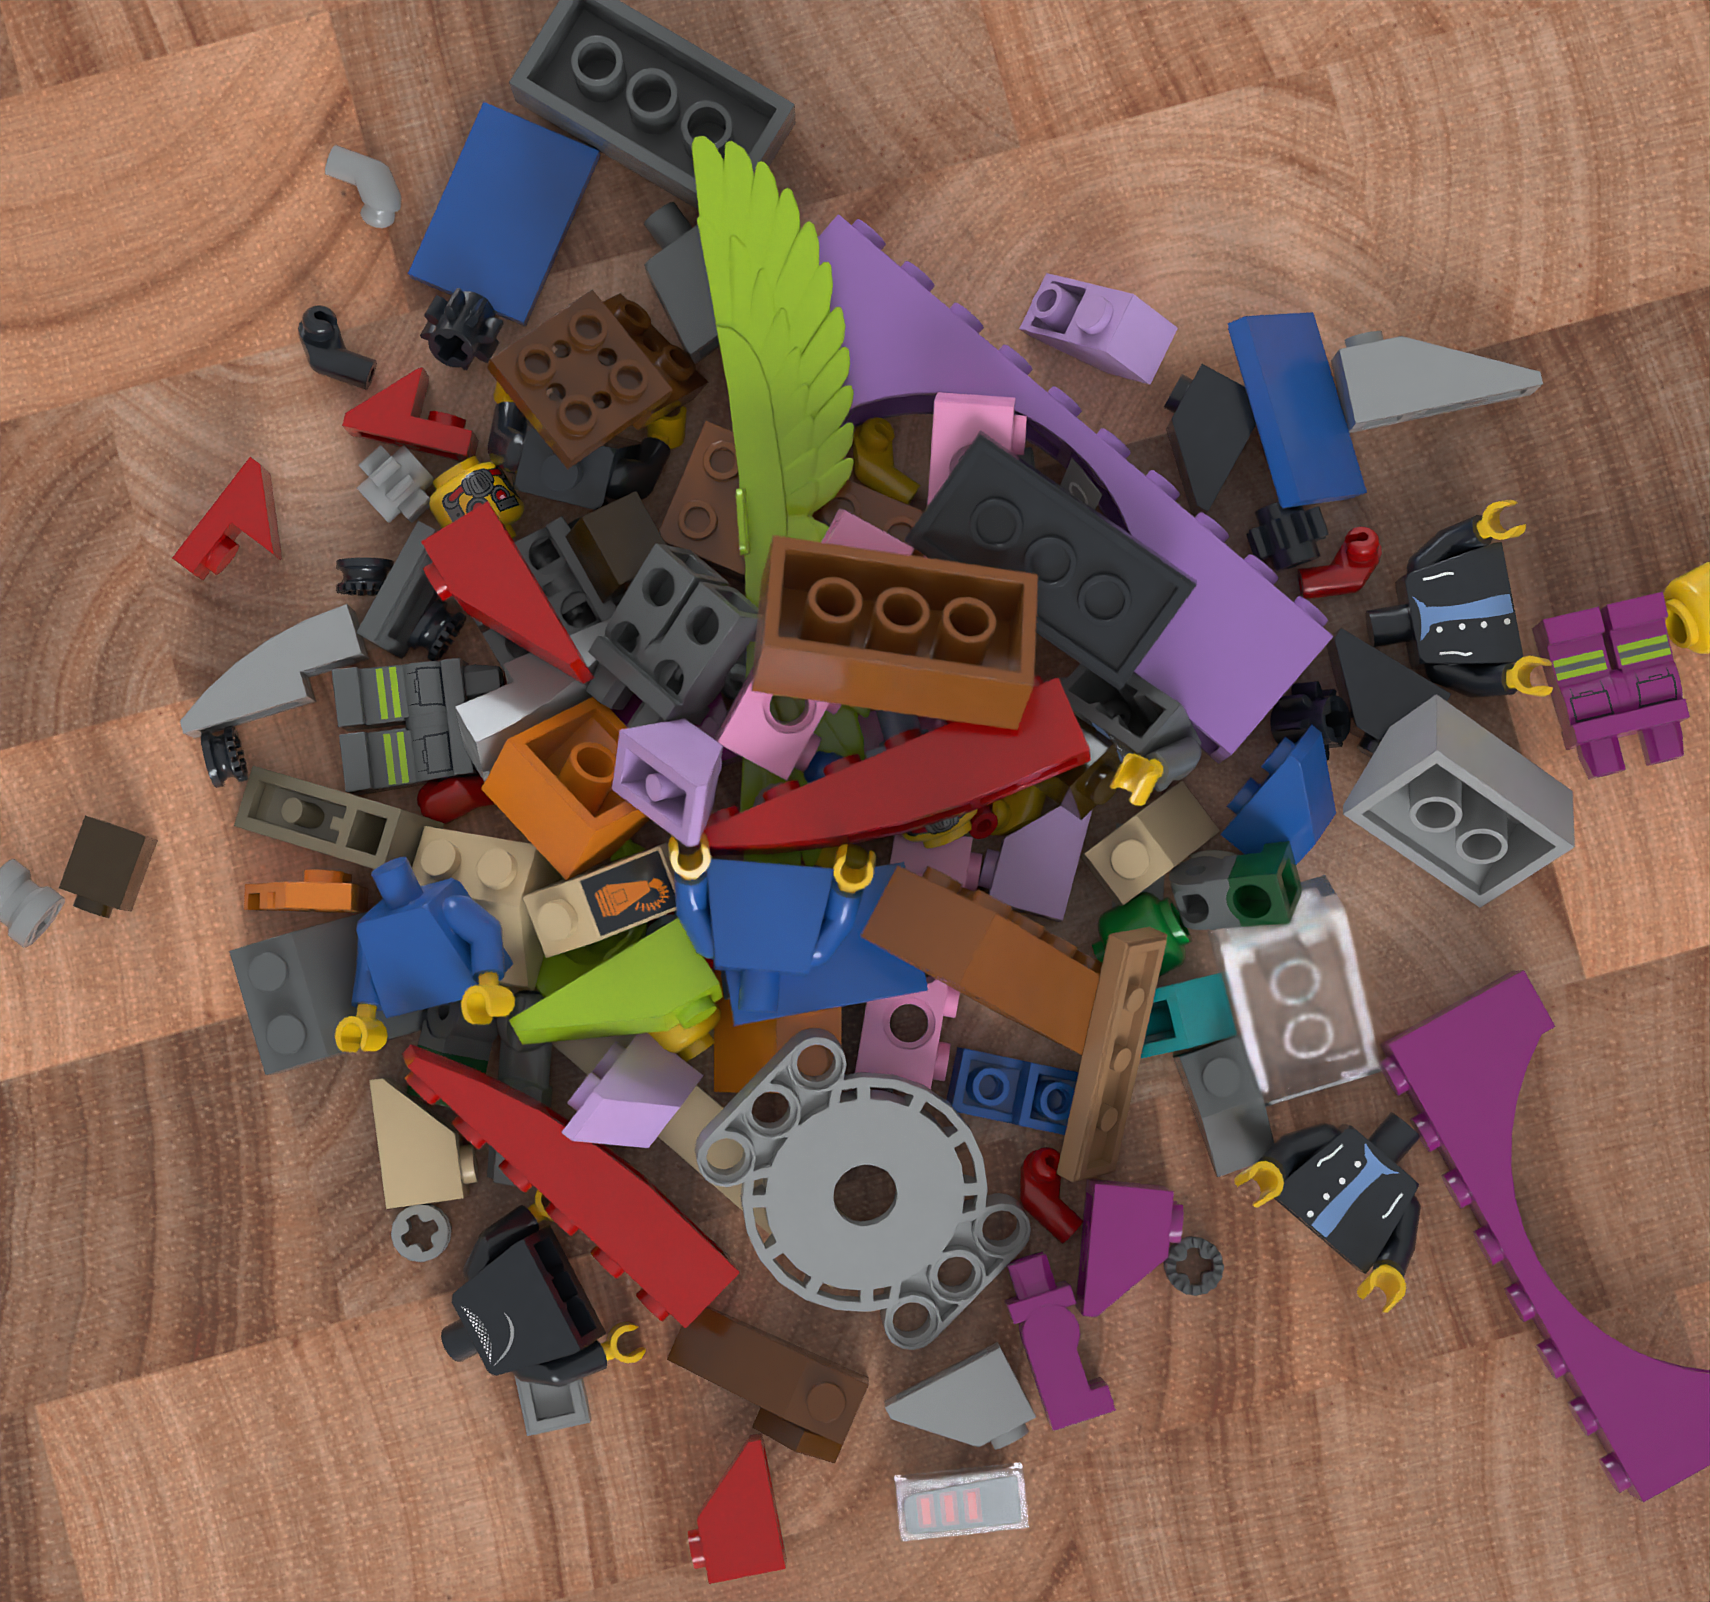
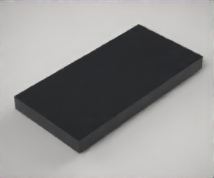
[904,430,1197,690]

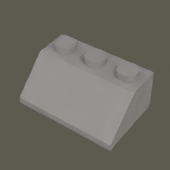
[1343,694,1575,908]

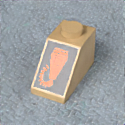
[523,843,676,958]

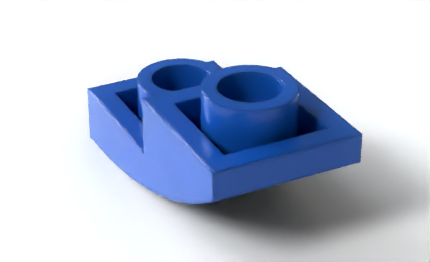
[946,1047,1079,1135]

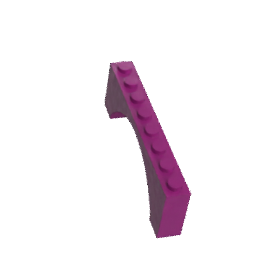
[1379,970,1710,1503]

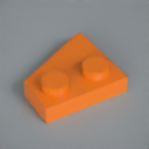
[244,870,369,913]

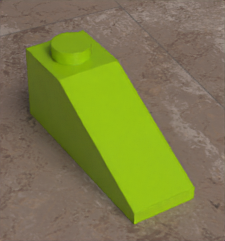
[509,918,723,1045]

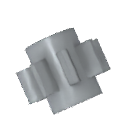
[357,445,435,523]

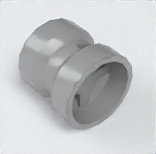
[0,859,65,948]

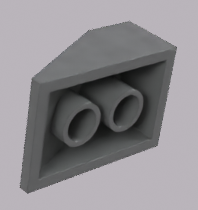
[229,911,428,1075]

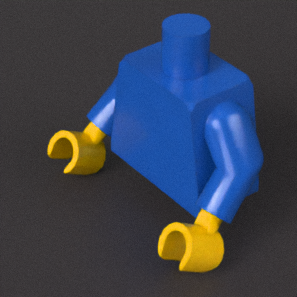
[668,833,875,1013]
[335,857,515,1052]

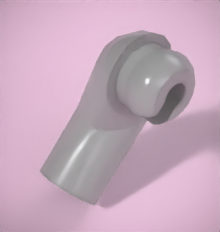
[325,145,402,228]

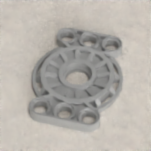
[694,1028,1031,1350]

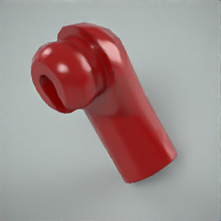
[417,775,496,824]
[1020,1147,1083,1244]

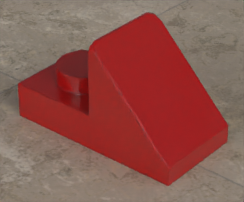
[342,367,479,462]
[172,457,282,581]

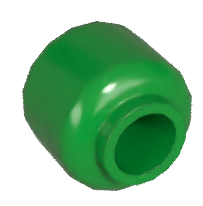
[1092,892,1192,977]

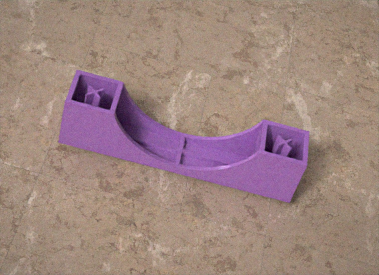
[818,214,1333,764]

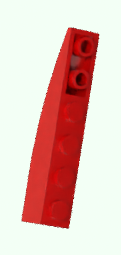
[695,676,1091,856]
[402,1044,740,1329]

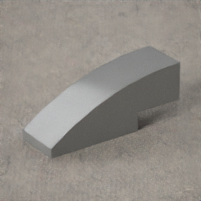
[180,604,369,738]
[455,618,610,782]

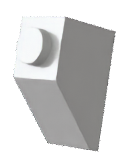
[884,1342,1036,1450]

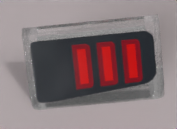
[894,1462,1029,1542]

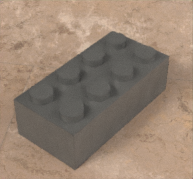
[509,0,796,210]

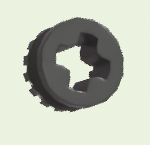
[1164,1236,1224,1296]

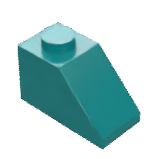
[1140,973,1237,1059]

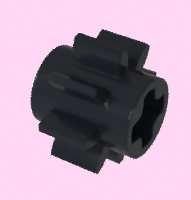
[420,288,504,370]
[1246,501,1329,572]
[1270,681,1351,760]

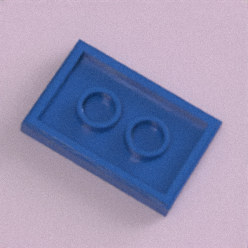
[408,102,601,327]
[1228,312,1367,508]
[724,862,928,1026]

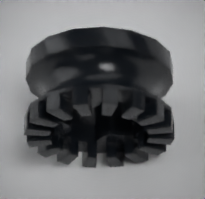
[336,558,394,596]
[408,598,467,661]
[201,725,248,788]

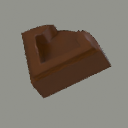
[752,1408,844,1463]

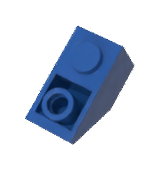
[1220,725,1336,865]

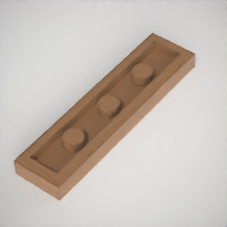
[1057,927,1167,1183]

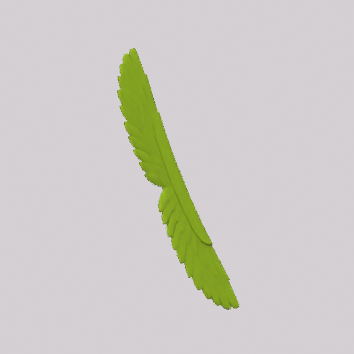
[692,136,870,867]

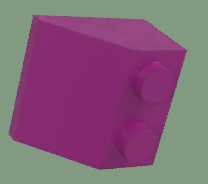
[1075,1179,1184,1317]

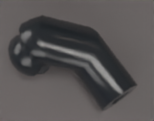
[298,305,377,390]

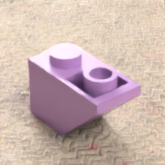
[1019,273,1178,385]
[561,1033,703,1148]

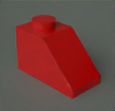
[688,1433,787,1584]

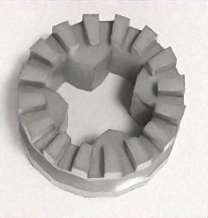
[391,1203,452,1262]

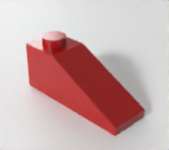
[421,501,594,684]

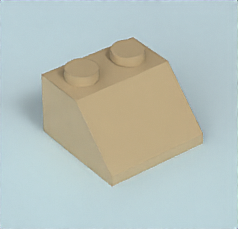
[412,826,563,991]

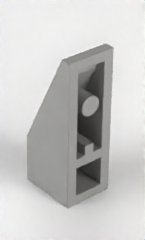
[1331,331,1543,433]

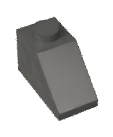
[1173,1035,1275,1177]

